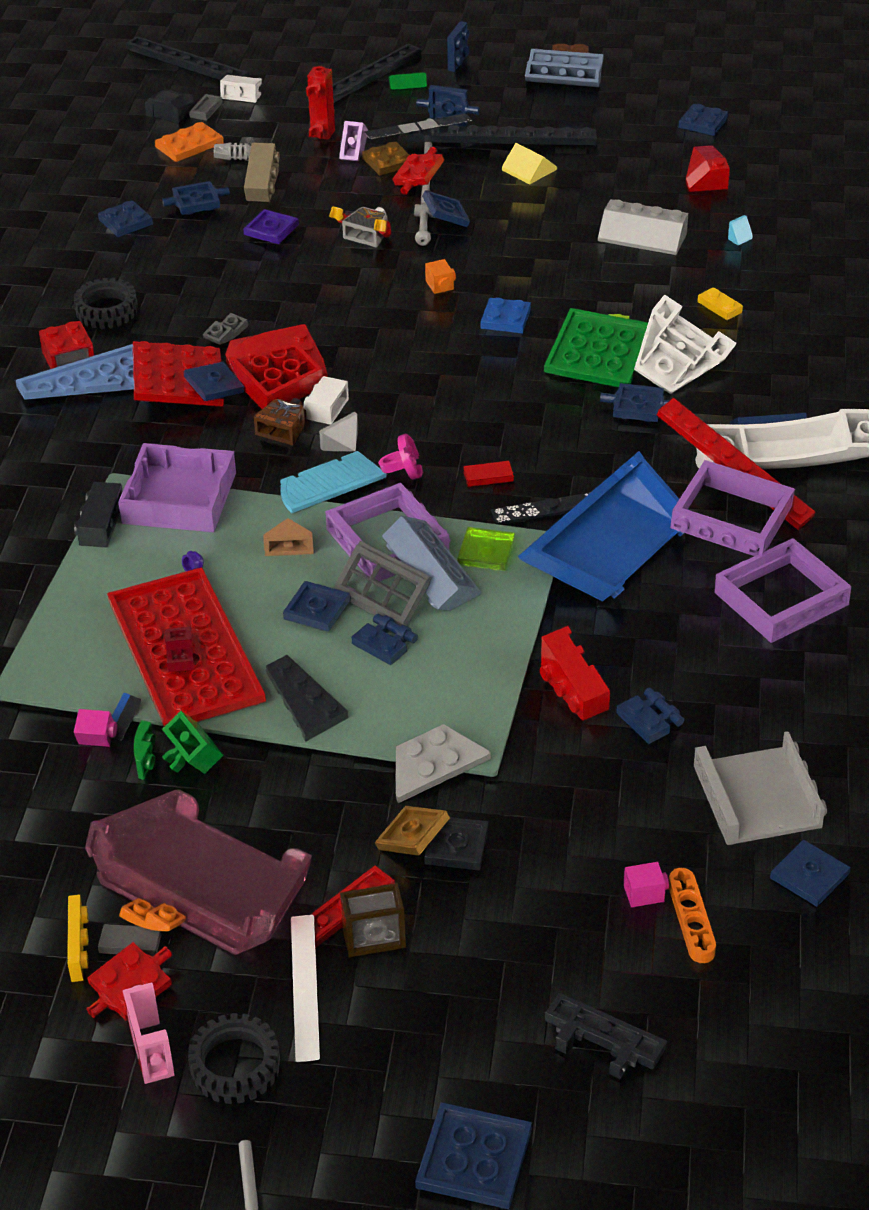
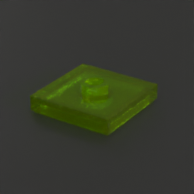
[457,527,515,571]

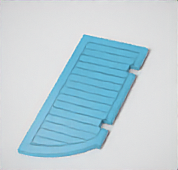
[280,451,386,513]

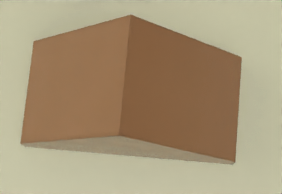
[263,518,314,556]

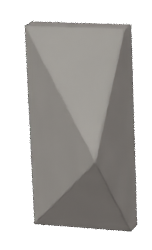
[319,412,358,452]

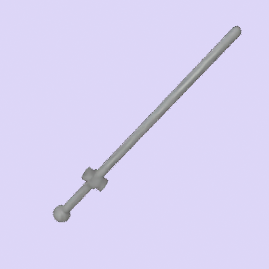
[414,118,434,246]

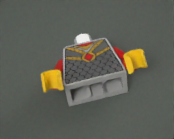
[329,206,391,247]

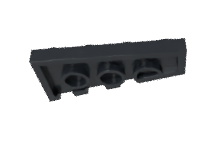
[266,655,348,742]

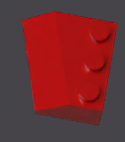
[229,343,322,409]

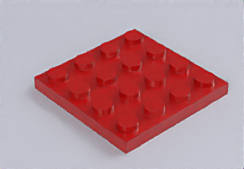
[132,341,224,406]

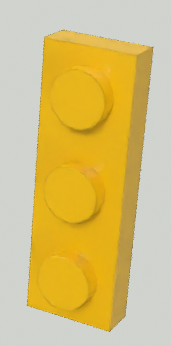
[68,895,89,982]

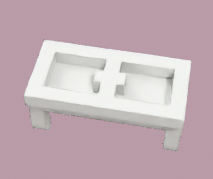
[220,75,262,103]

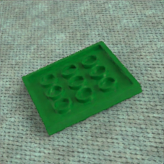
[544,308,648,387]

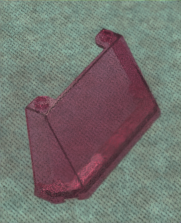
[85,789,312,955]

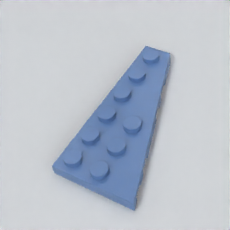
[16,344,134,400]

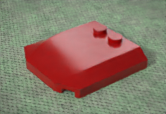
[225,324,327,377]

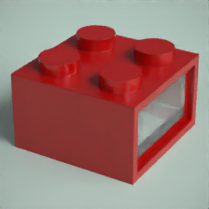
[39,321,94,369]

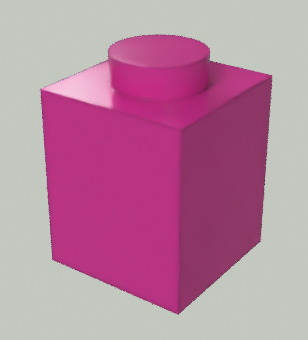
[74,709,117,747]
[624,862,669,907]

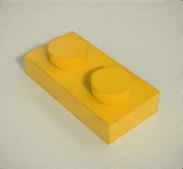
[698,287,743,320]

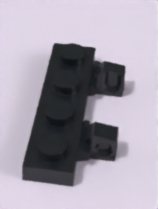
[545,993,667,1079]

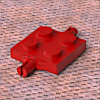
[393,147,444,195]
[86,942,172,1021]

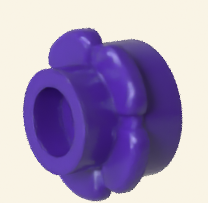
[182,551,204,571]

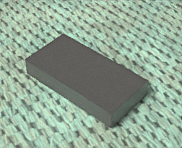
[189,94,223,121]
[98,924,162,956]

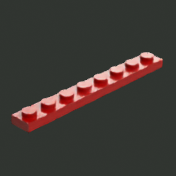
[657,398,815,530]

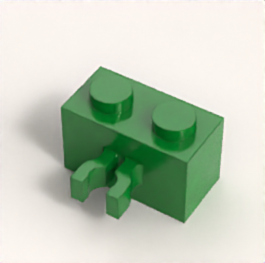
[162,711,223,774]

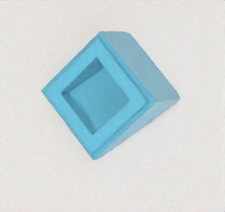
[728,215,752,245]

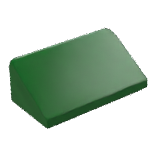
[389,73,427,90]

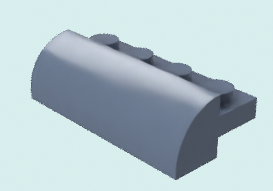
[525,49,604,87]

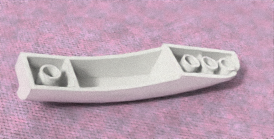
[695,409,869,469]

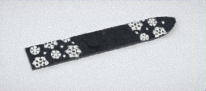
[491,493,590,525]

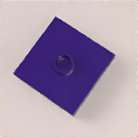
[243,209,299,244]

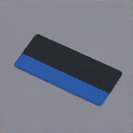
[112,693,141,740]

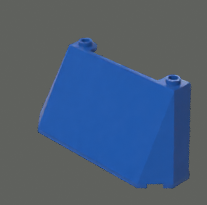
[518,451,689,601]

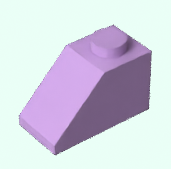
[339,121,368,161]

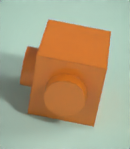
[425,259,456,294]

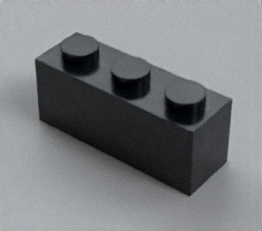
[74,482,123,547]

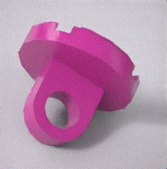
[378,434,423,480]

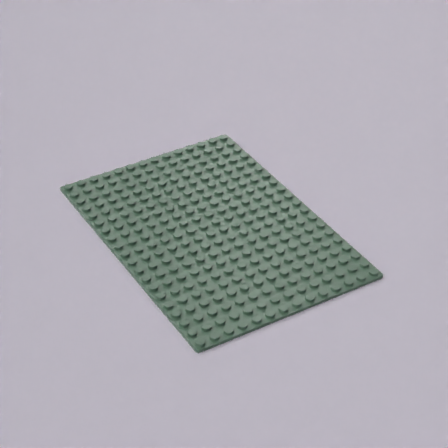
[0,473,554,777]

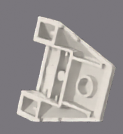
[634,295,736,394]

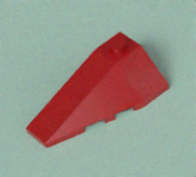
[686,145,730,192]

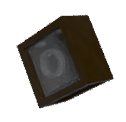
[340,883,406,957]

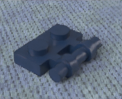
[351,613,418,665]
[616,688,684,744]

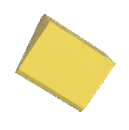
[502,143,557,184]

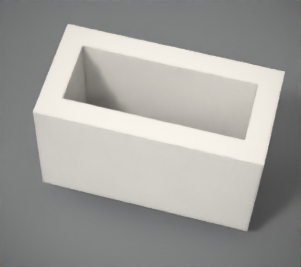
[304,376,349,425]

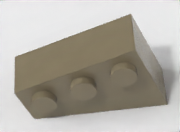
[244,143,280,202]

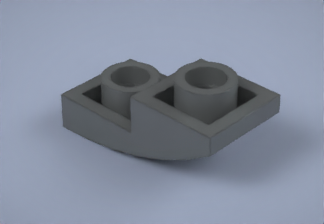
[203,313,249,345]

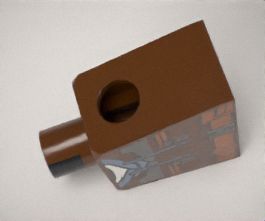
[254,398,305,445]

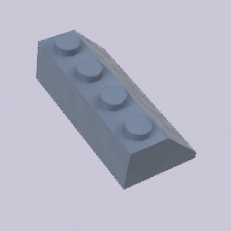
[382,516,482,611]

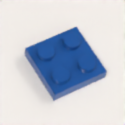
[481,298,531,333]

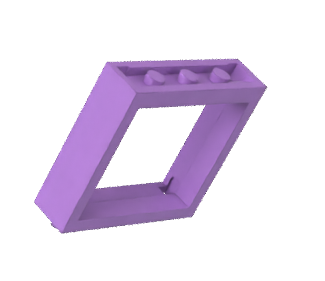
[670,460,795,556]
[325,483,451,581]
[715,538,851,643]

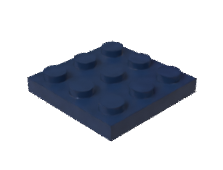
[415,1103,532,1209]

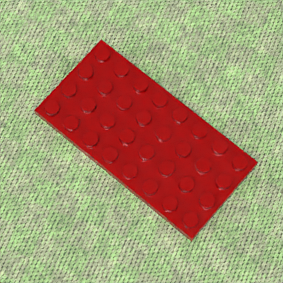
[107,567,266,727]

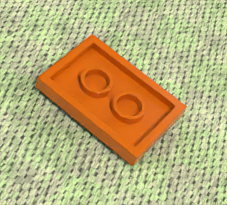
[155,122,224,162]

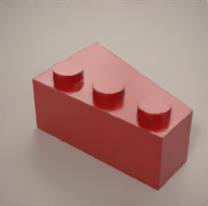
[540,626,610,721]

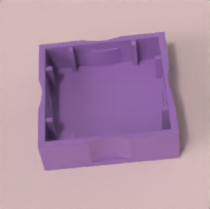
[118,443,236,532]

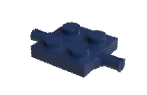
[416,85,480,126]
[162,181,230,215]
[600,383,670,422]

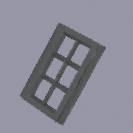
[333,541,432,626]

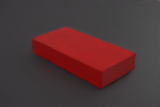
[464,461,514,487]

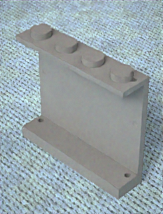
[694,732,827,845]

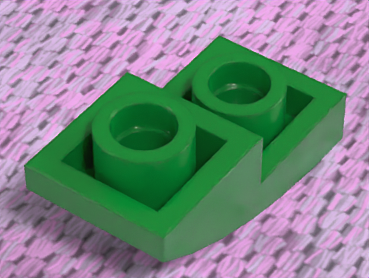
[134,720,156,780]

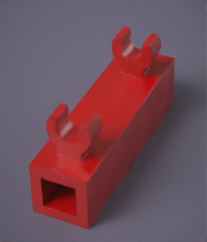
[306,66,335,139]

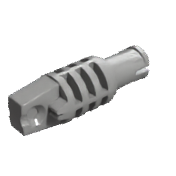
[214,143,251,161]

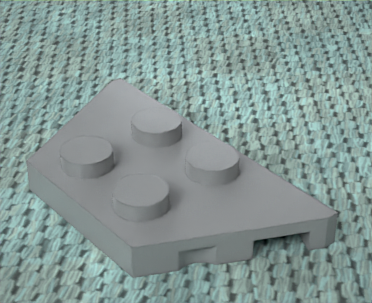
[396,724,491,803]

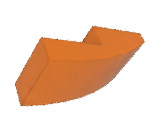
[119,898,187,931]

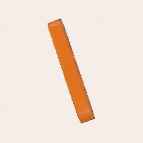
[669,868,716,963]

